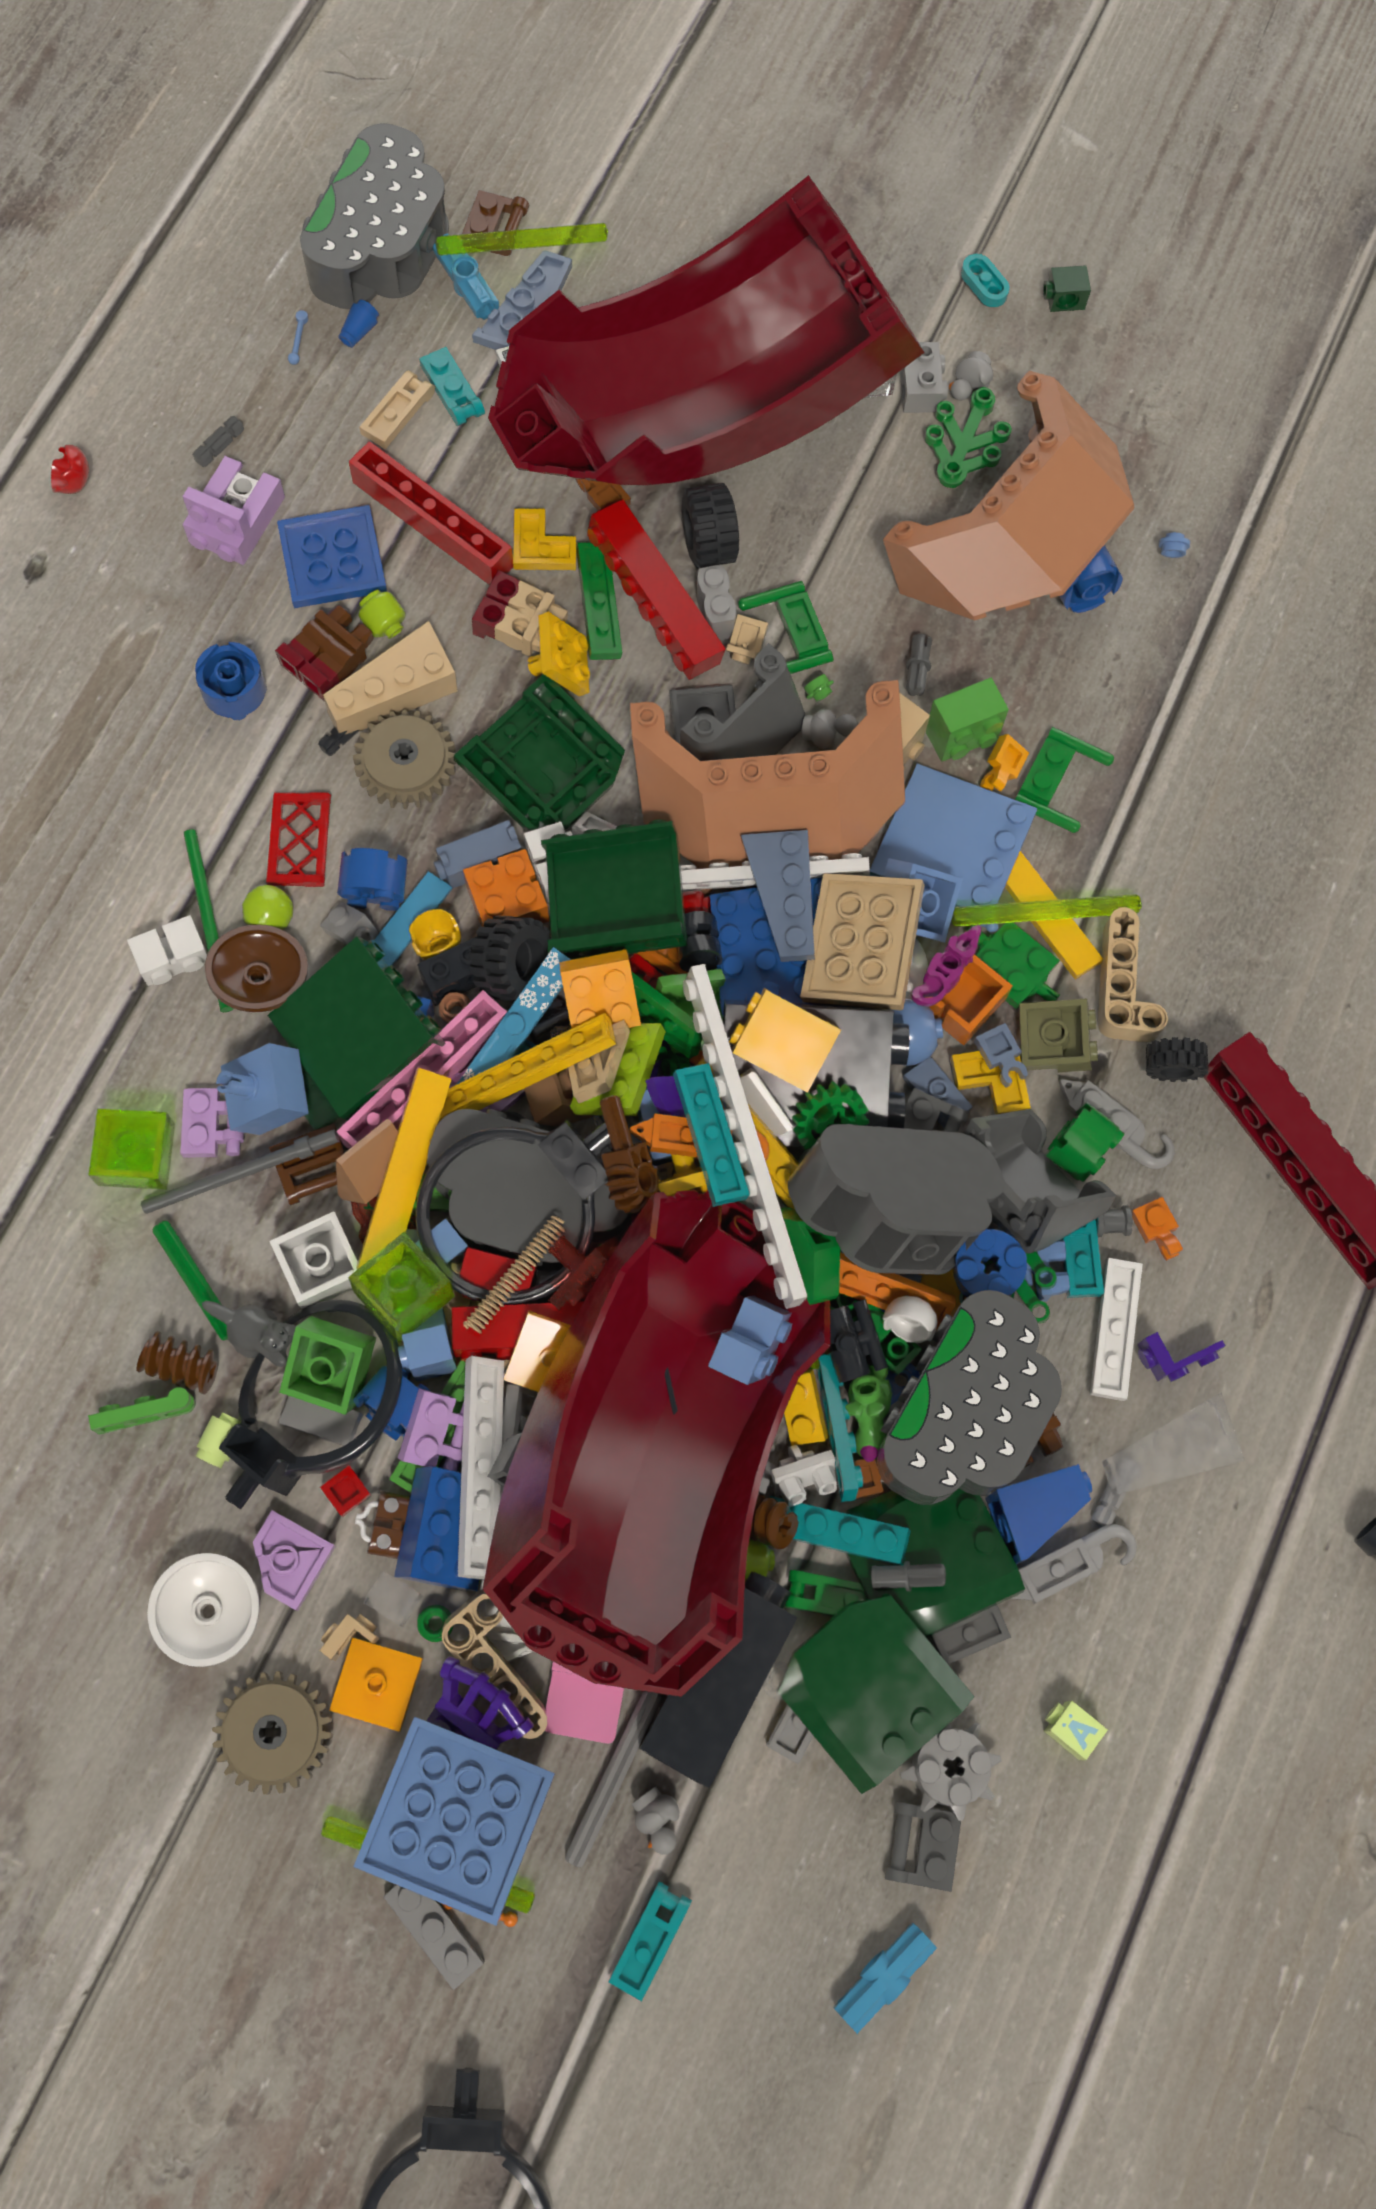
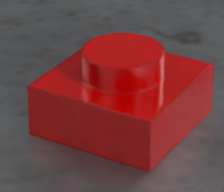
[320,1465,371,1517]

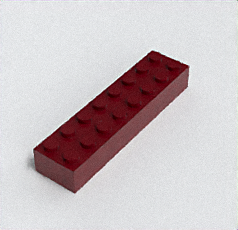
[1203,1031,1376,1290]

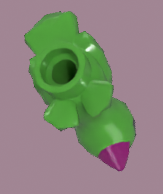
[845,1363,892,1462]

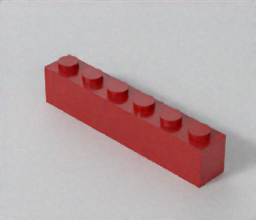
[348,441,513,585]
[588,499,726,680]

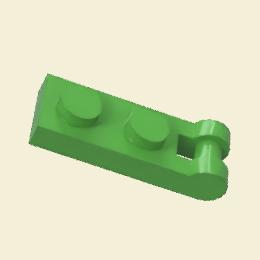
[88,1387,196,1435]

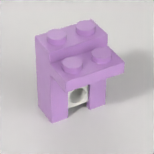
[182,456,285,565]

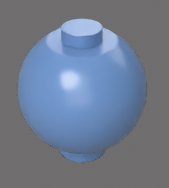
[890,999,943,1066]

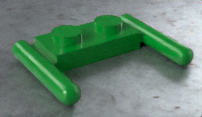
[738,581,834,674]
[1015,727,1114,833]

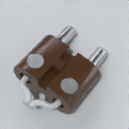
[355,1490,410,1559]

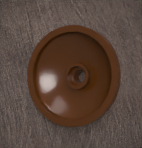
[205,925,308,1012]

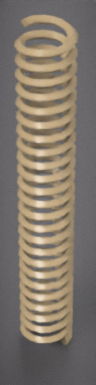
[463,1216,565,1333]

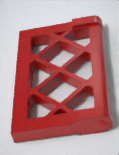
[266,792,331,887]

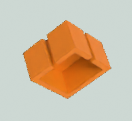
[463,849,549,927]
[924,955,1012,1046]

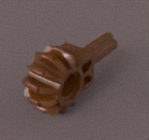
[600,1095,661,1214]

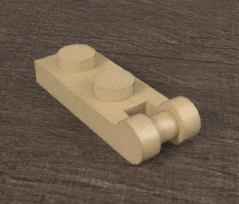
[359,370,435,449]

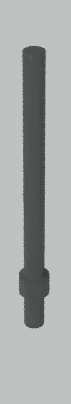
[141,1129,339,1214]

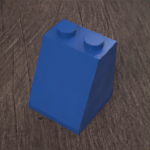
[985,1464,1092,1564]

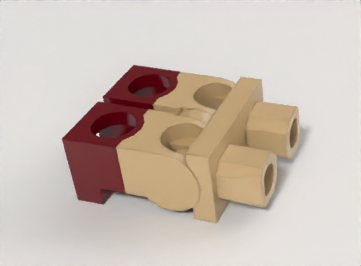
[472,570,568,657]

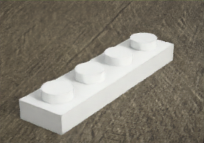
[1090,1258,1143,1401]

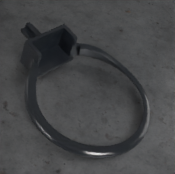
[416,1119,611,1305]
[219,1300,402,1509]
[362,2067,551,2209]

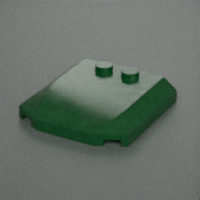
[453,674,625,832]
[845,1488,1025,1638]
[777,1593,975,1794]

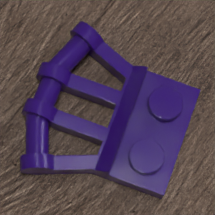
[426,1656,534,1750]

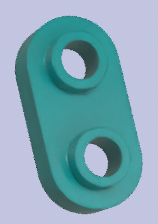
[961,253,1010,307]

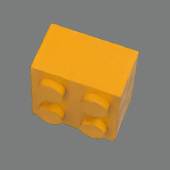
[559,950,641,1029]

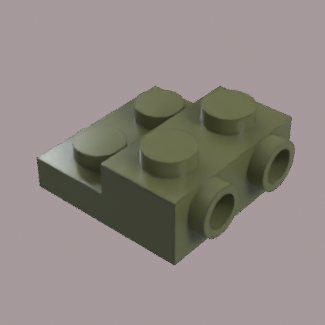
[1019,998,1098,1073]

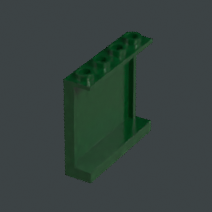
[541,819,688,960]
[267,936,446,1120]

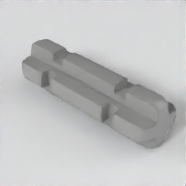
[1092,1459,1137,1526]

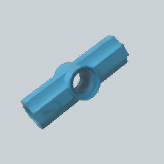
[433,233,499,320]
[833,1922,937,2034]

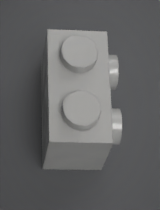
[900,342,948,413]

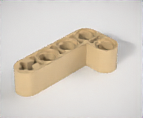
[1098,907,1168,1042]
[442,1589,547,1739]

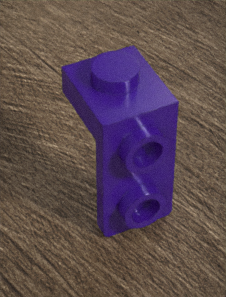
[1137,1332,1226,1382]

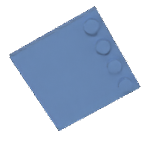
[870,763,1038,921]
[353,1717,555,1926]

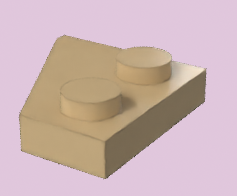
[568,1020,630,1103]

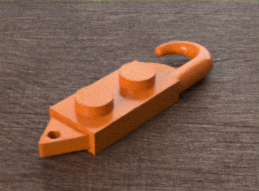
[629,1113,770,1161]

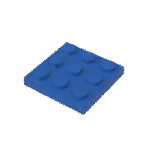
[277,505,387,609]

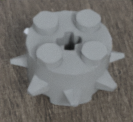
[900,1722,1001,1821]

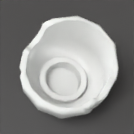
[882,1295,937,1343]

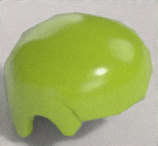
[242,885,293,930]

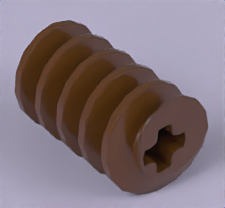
[136,1331,218,1395]
[749,1494,799,1549]

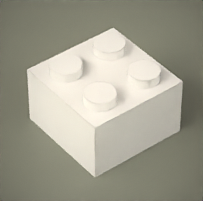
[269,1211,368,1309]

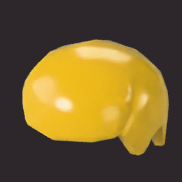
[409,909,461,960]

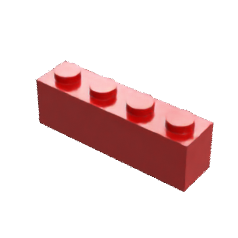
[452,1302,583,1362]

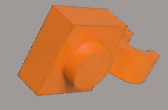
[1131,1197,1183,1261]

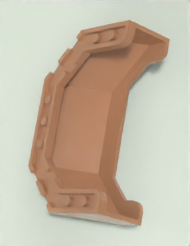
[883,371,1135,621]
[630,680,905,869]

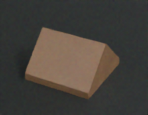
[336,1118,398,1204]

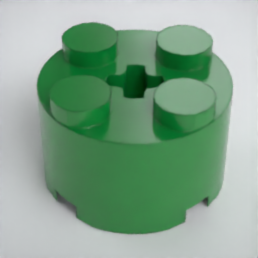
[1044,1102,1125,1182]

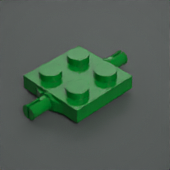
[968,919,1060,1010]

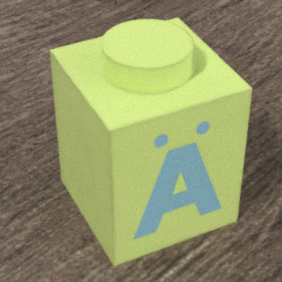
[1044,1701,1108,1760]

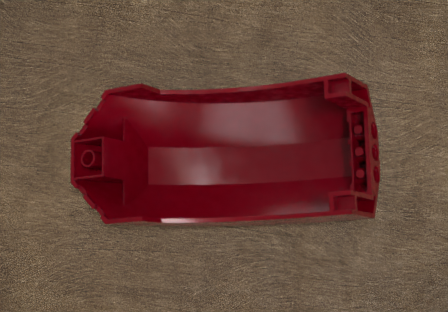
[488,175,925,485]
[483,1190,830,1697]

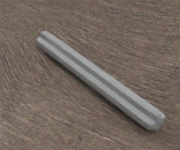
[565,1691,662,1868]

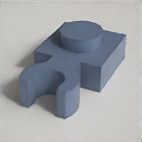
[974,1023,1028,1088]

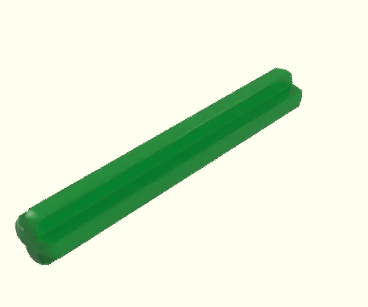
[152,1221,228,1341]

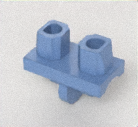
[1025,1240,1070,1302]

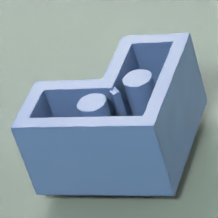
[708,1295,792,1385]
[393,1297,457,1382]

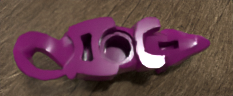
[911,925,982,1006]

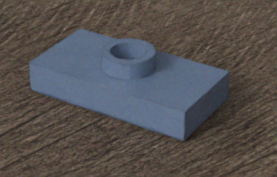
[903,1056,972,1128]

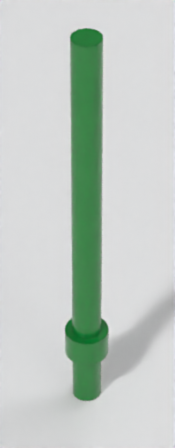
[183,829,234,1013]

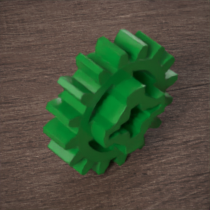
[792,1082,869,1149]

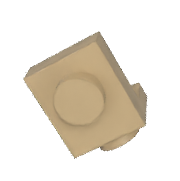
[726,614,769,664]
[319,1614,380,1661]

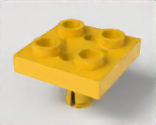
[527,611,590,697]
[658,1154,708,1196]

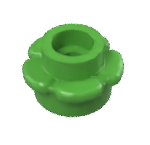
[804,674,834,702]

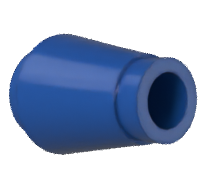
[338,299,379,348]

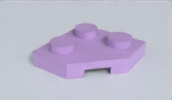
[253,1510,336,1611]

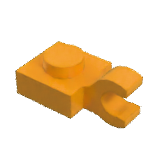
[980,734,1029,791]

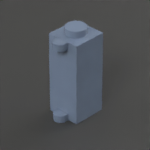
[433,820,522,888]

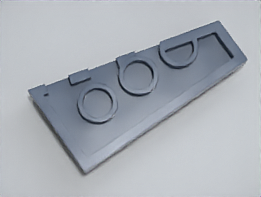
[472,250,572,350]
[741,830,815,962]

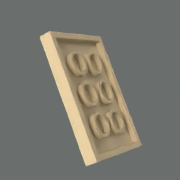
[800,873,925,1010]

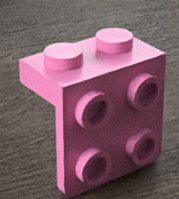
[545,1662,624,1744]

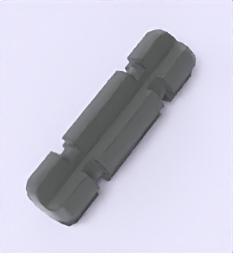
[192,416,244,467]

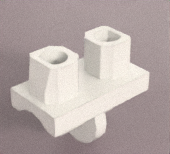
[771,1445,837,1507]

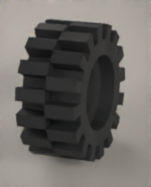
[1146,1037,1208,1082]

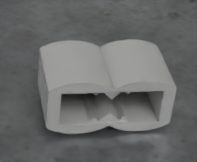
[696,565,736,641]

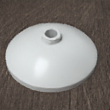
[147,1553,260,1667]

